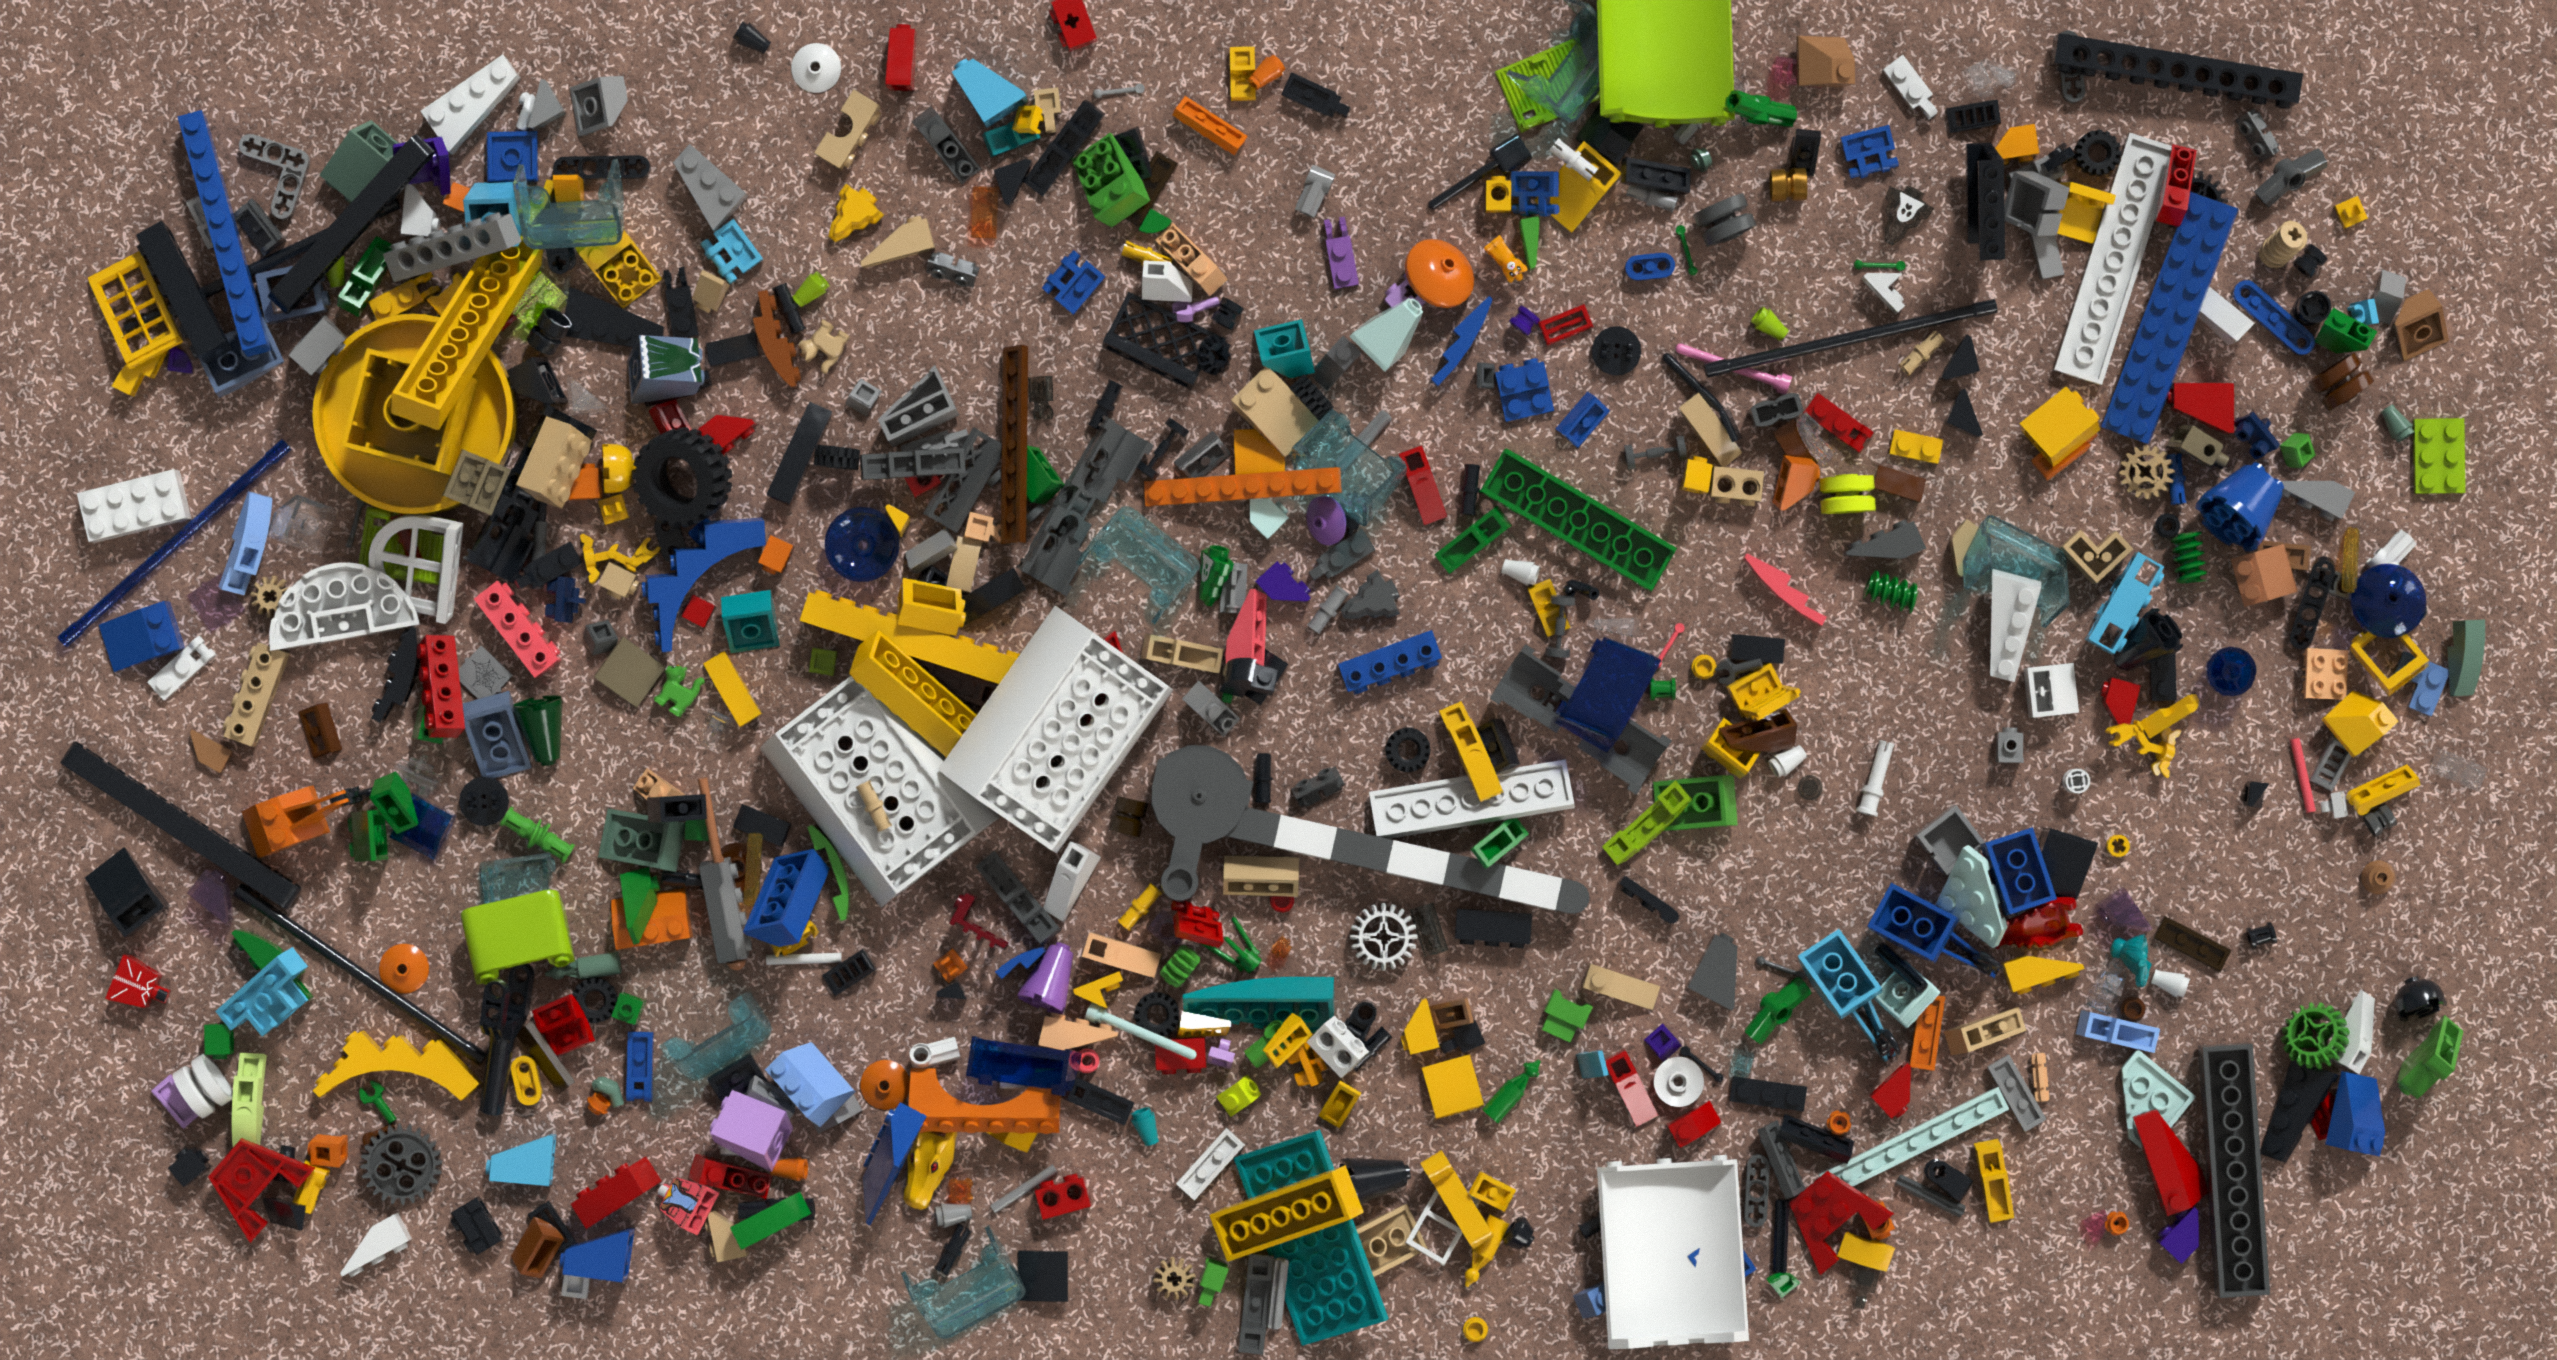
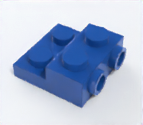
[1495,358,1554,422]

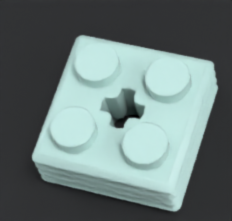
[1873,961,1940,1028]

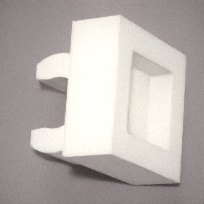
[2320,791,2348,818]

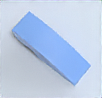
[2076,1010,2160,1053]

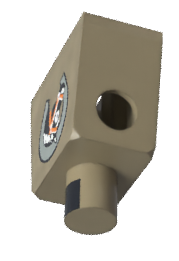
[2166,424,2229,469]

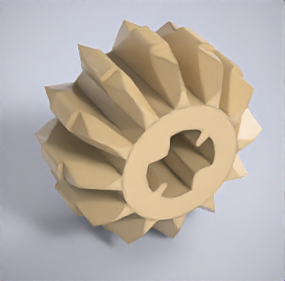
[250,576,289,618]
[1153,1257,1196,1300]

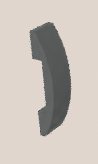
[1238,1253,1274,1355]

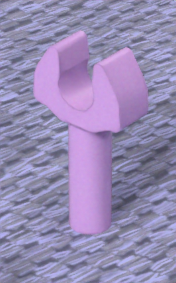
[1172,297,1220,322]

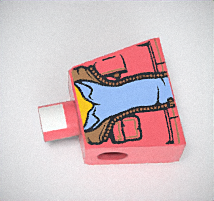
[658,1178,719,1236]

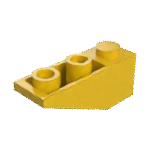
[2001,955,2084,995]

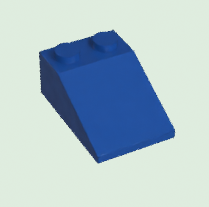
[99,601,185,672]
[2325,1071,2385,1156]

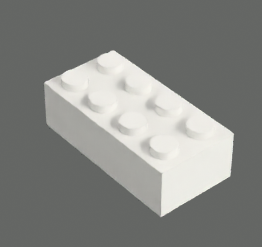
[77,469,192,543]

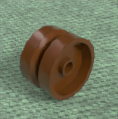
[2308,352,2374,411]

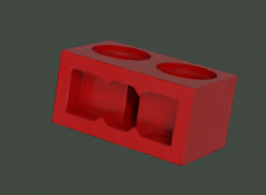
[1035,1173,1092,1220]

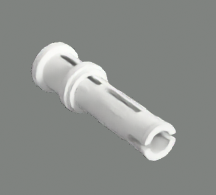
[1856,740,1895,817]

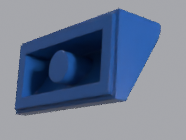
[1556,392,1610,448]

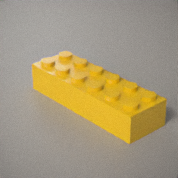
[849,630,977,758]
[1209,1165,1364,1262]

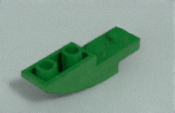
[231,929,313,1004]

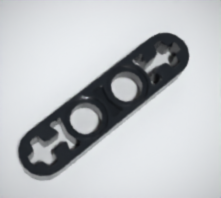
[553,155,651,180]
[2290,556,2335,649]

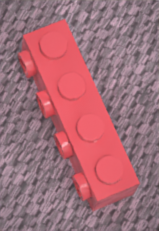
[474,581,561,678]

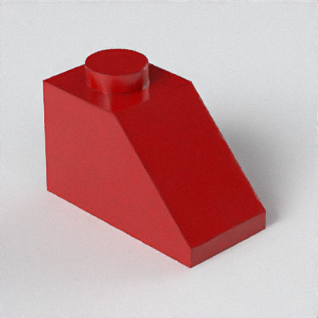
[2100,677,2141,726]
[1869,1062,1911,1119]
[1666,1100,1721,1148]

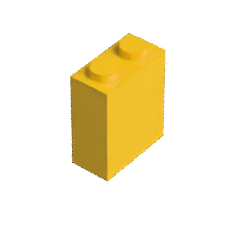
[2019,386,2100,467]

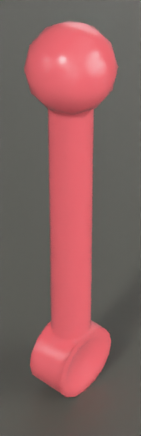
[1652,623,1685,669]

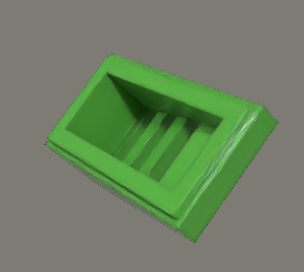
[1518,216,1540,271]

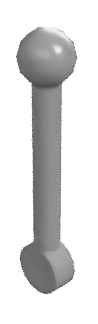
[1093,84,1145,99]

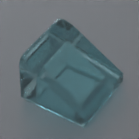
[1729,1048,1755,1078]

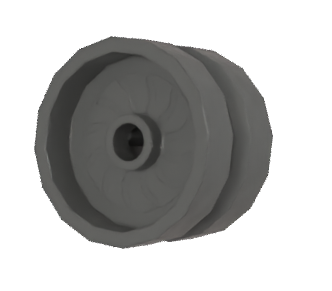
[1693,193,1757,247]

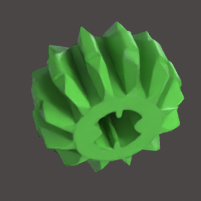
[1160,945,1200,988]

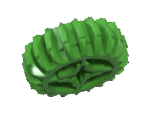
[2281,1002,2350,1069]

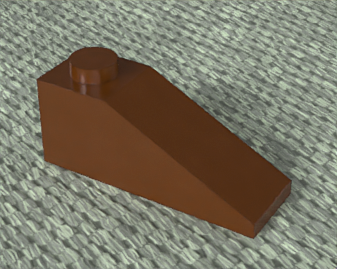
[1719,708,1797,753]

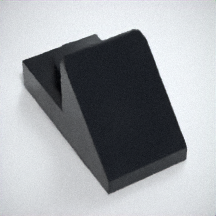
[1789,129,1821,176]

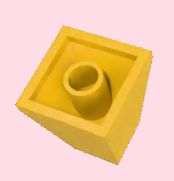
[2321,690,2398,758]

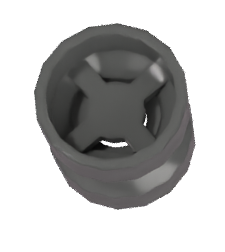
[2362,803,2397,837]

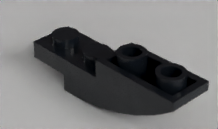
[371,626,421,723]

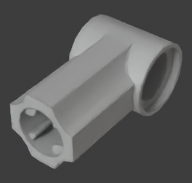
[1295,164,1336,218]

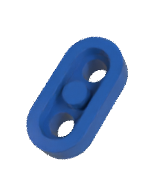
[1625,253,1675,281]

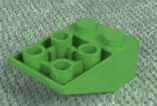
[1072,133,1150,227]

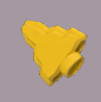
[828,184,884,242]

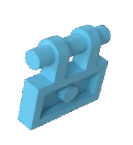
[700,219,764,284]

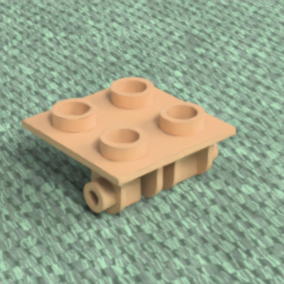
[2301,648,2348,700]

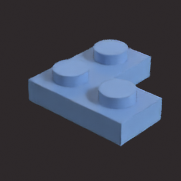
[2394,651,2449,716]

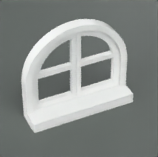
[369,514,464,624]

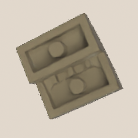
[442,449,511,516]
[594,636,666,707]

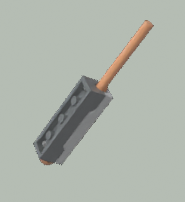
[698,777,752,970]

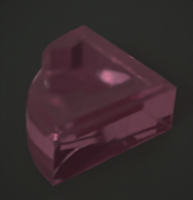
[2082,1209,2107,1243]

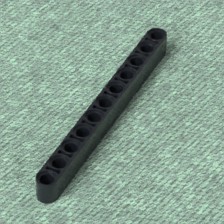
[60,741,302,909]

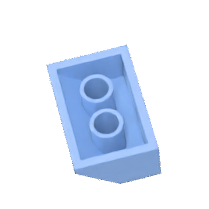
[765,1042,856,1127]

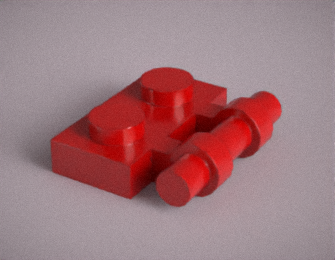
[1171,901,1224,948]

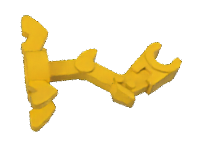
[580,534,660,584]
[2105,720,2181,778]

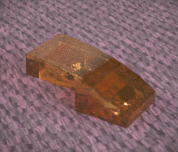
[971,186,999,239]

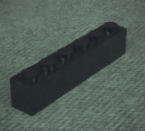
[136,220,232,364]

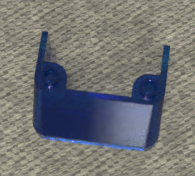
[966,1036,1082,1096]

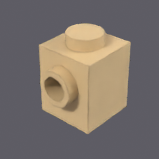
[598,562,640,600]

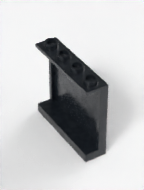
[1966,142,2005,261]

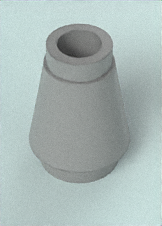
[934,1204,972,1228]

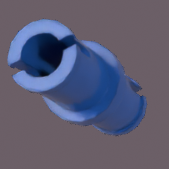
[2166,453,2187,505]

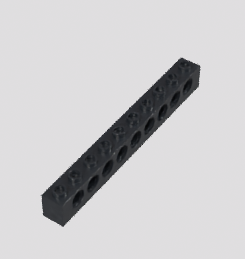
[2049,33,2303,109]

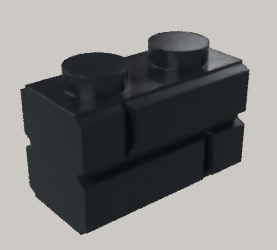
[450,1196,505,1256]

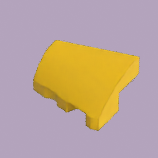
[2140,694,2199,739]

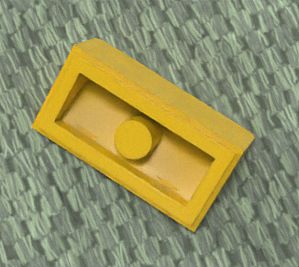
[885,504,910,538]

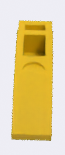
[1439,701,1503,802]

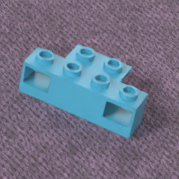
[2085,552,2164,654]
[215,947,308,1036]

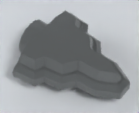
[1341,569,1400,619]

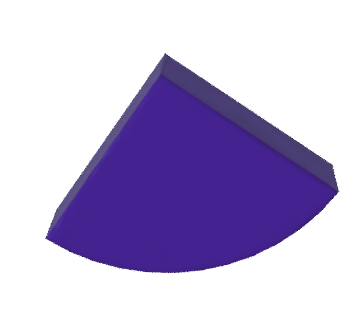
[167,347,193,374]

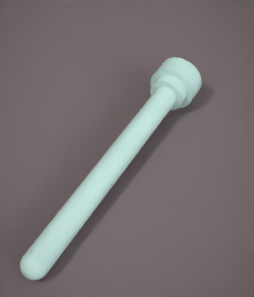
[1085,1002,1197,1059]

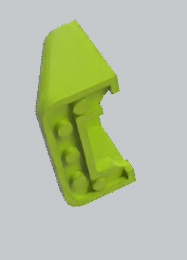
[461,889,575,985]

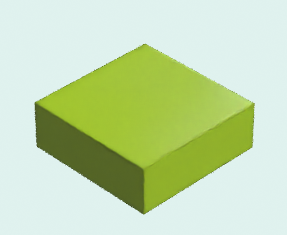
[809,648,838,676]

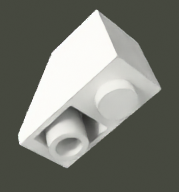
[1142,261,1193,302]

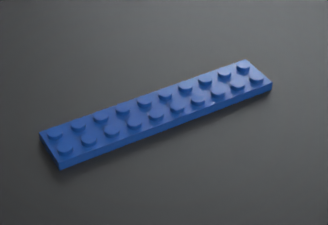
[2101,192,2239,444]

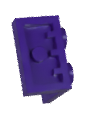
[392,136,451,195]

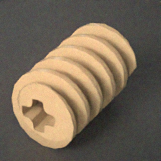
[2259,221,2307,269]

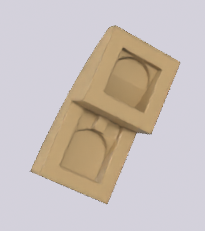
[946,536,982,594]

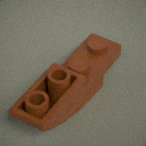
[753,290,801,389]

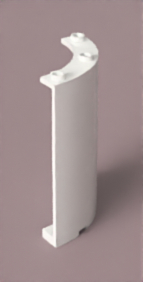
[1597,1155,1749,1349]

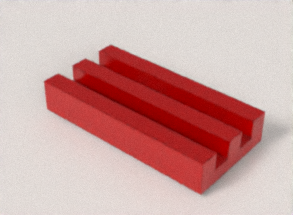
[1538,304,1594,346]

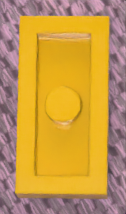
[1889,429,1944,464]

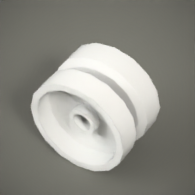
[173,1054,233,1119]

